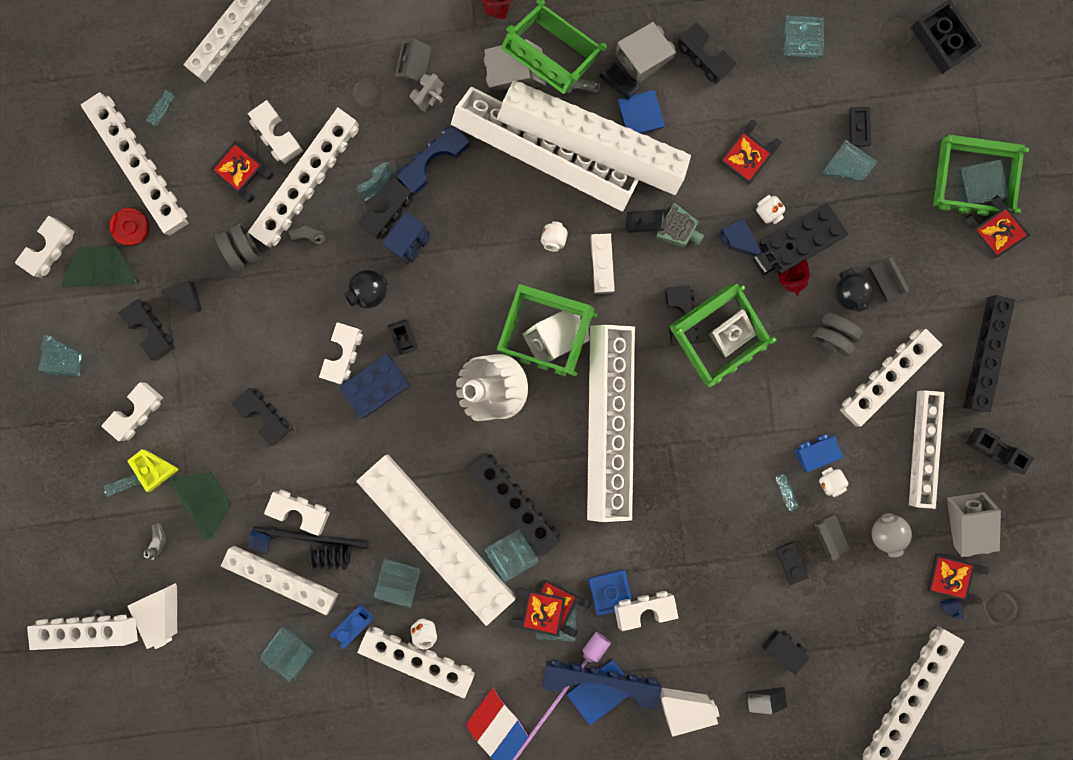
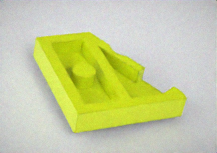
[128,449,178,492]

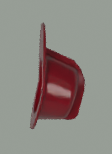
[479,0,514,19]
[777,260,810,296]

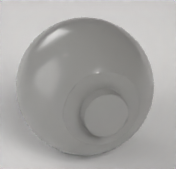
[871,513,912,557]

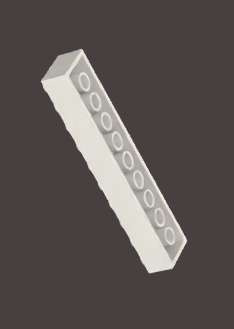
[497,80,691,195]
[451,87,639,212]
[587,325,635,522]
[356,454,516,626]

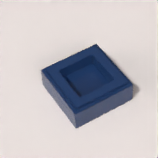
[248,530,271,554]

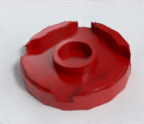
[110,208,149,246]

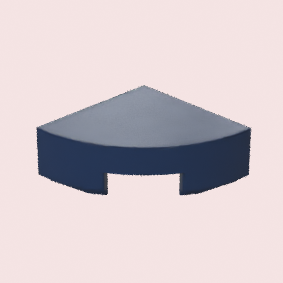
[940,599,964,619]

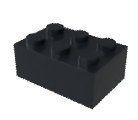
[910,0,982,74]

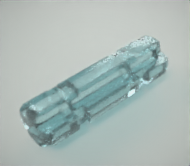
[147,90,174,126]
[103,474,141,496]
[775,474,799,511]

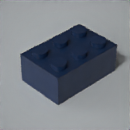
[382,212,430,265]
[339,354,411,419]

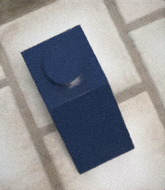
[720,218,761,256]

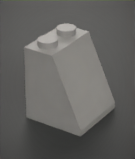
[615,22,676,83]
[484,39,546,91]
[947,492,1001,557]

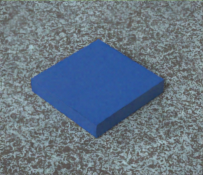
[618,90,664,134]
[588,569,633,616]

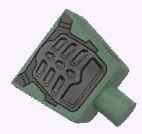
[655,203,704,248]

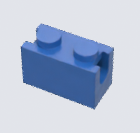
[795,434,843,472]
[330,604,374,649]

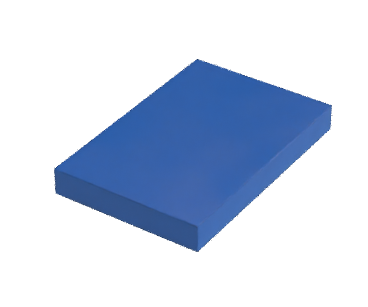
[567,659,630,725]

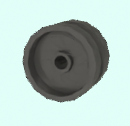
[215,222,261,272]
[812,312,864,357]

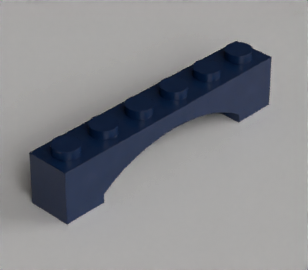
[542,659,662,710]

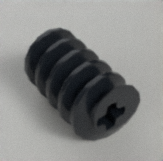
[309,545,351,570]

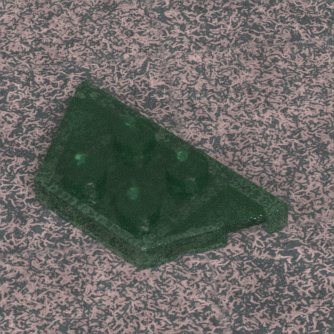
[62,246,138,288]
[167,472,231,540]

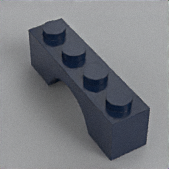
[397,126,470,196]

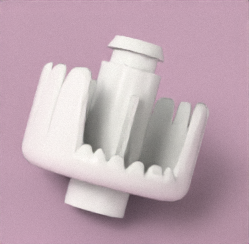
[456,354,528,421]

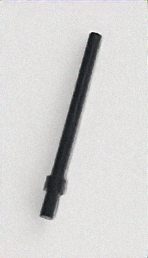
[252,526,368,549]

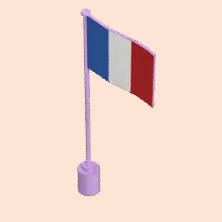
[467,632,611,760]

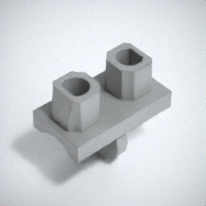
[410,74,444,112]

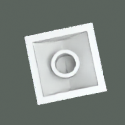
[708,309,756,357]

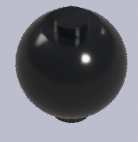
[835,268,875,312]
[344,270,388,309]

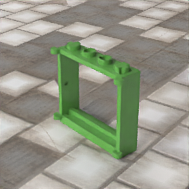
[501,0,607,94]
[933,135,1029,216]
[669,283,776,387]
[497,284,598,377]

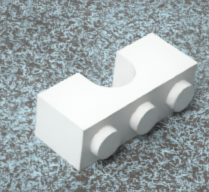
[248,100,303,164]
[15,216,75,278]
[591,233,614,295]
[319,322,363,384]
[102,382,163,441]
[264,490,330,536]
[614,591,678,631]

